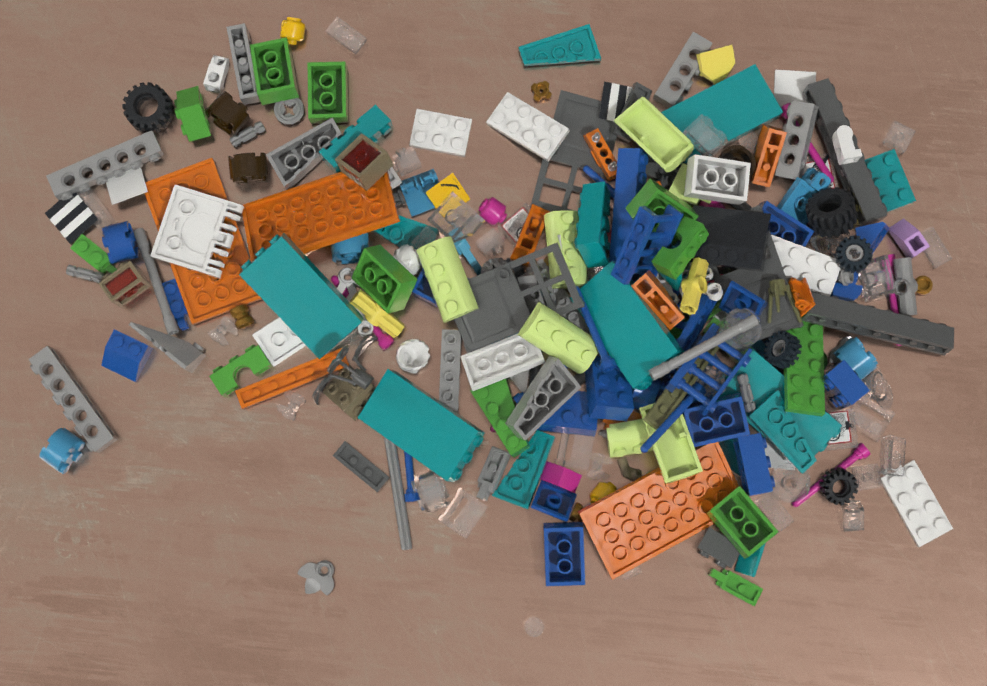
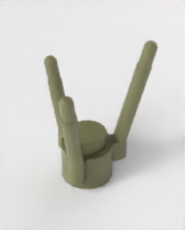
[767,279,802,323]

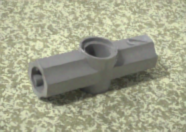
[893,257,918,315]

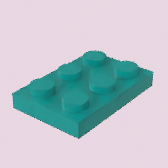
[865,149,916,213]

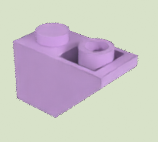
[889,218,930,259]

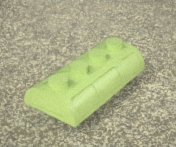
[614,97,694,172]
[544,211,588,289]
[416,236,479,323]
[518,302,598,374]
[639,403,703,484]
[606,415,684,458]

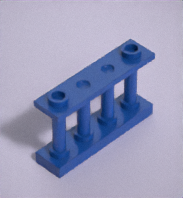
[611,204,684,285]
[672,283,717,352]
[666,323,752,416]

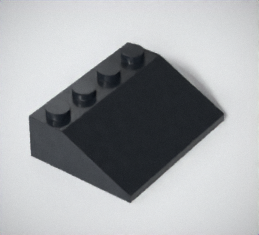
[689,205,771,272]

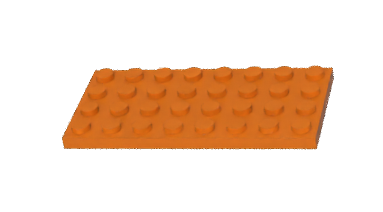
[144,158,262,325]
[242,171,400,262]
[577,442,739,580]

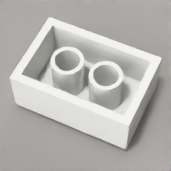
[684,154,751,205]

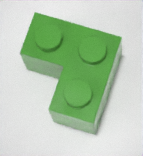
[174,86,211,142]

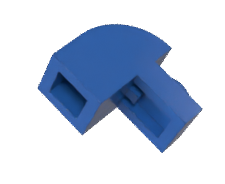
[830,271,863,301]

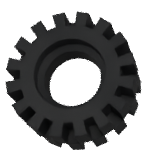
[819,467,858,505]

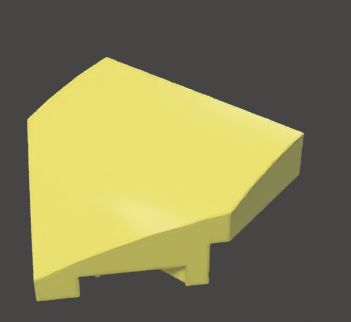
[696,45,735,85]

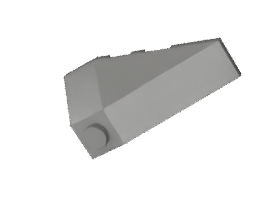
[129,322,206,373]

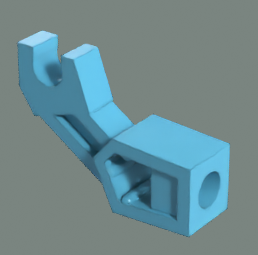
[446,228,482,275]

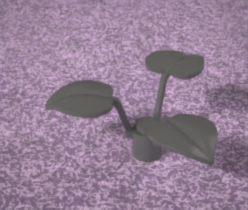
[312,334,378,405]

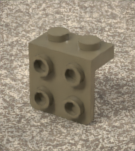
[323,366,376,421]

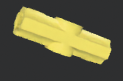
[680,257,709,315]
[350,289,405,338]

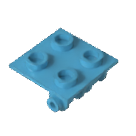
[400,169,439,217]

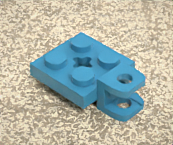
[777,167,831,225]

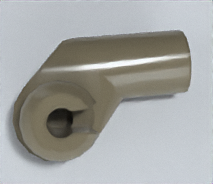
[617,457,642,481]

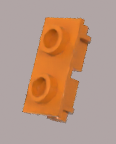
[788,277,816,317]

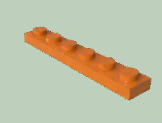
[235,348,350,409]

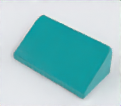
[735,543,766,577]

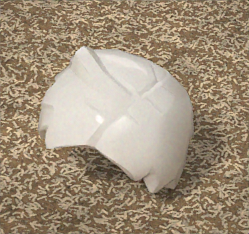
[393,244,423,276]
[396,339,430,374]

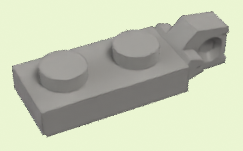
[476,446,511,501]

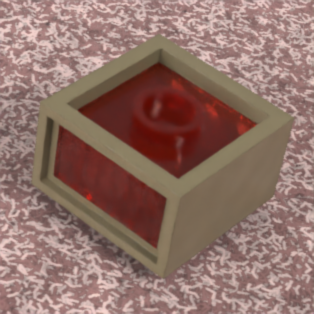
[335,133,394,191]
[98,261,151,307]

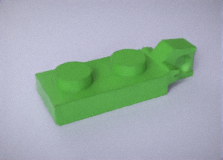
[70,234,118,274]
[708,568,763,607]

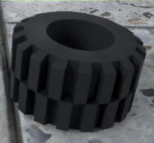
[122,82,174,133]
[805,187,858,238]

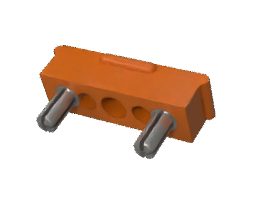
[583,128,617,181]

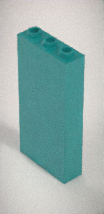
[661,64,783,165]
[239,233,364,359]
[570,261,684,390]
[713,347,842,456]
[358,369,485,482]

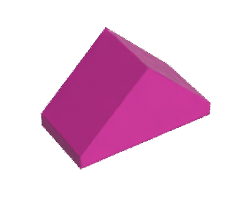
[540,461,582,493]

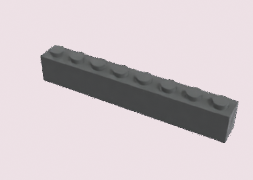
[803,78,887,226]
[801,292,954,356]

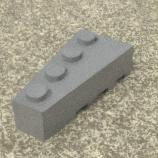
[266,118,343,190]
[505,356,581,440]

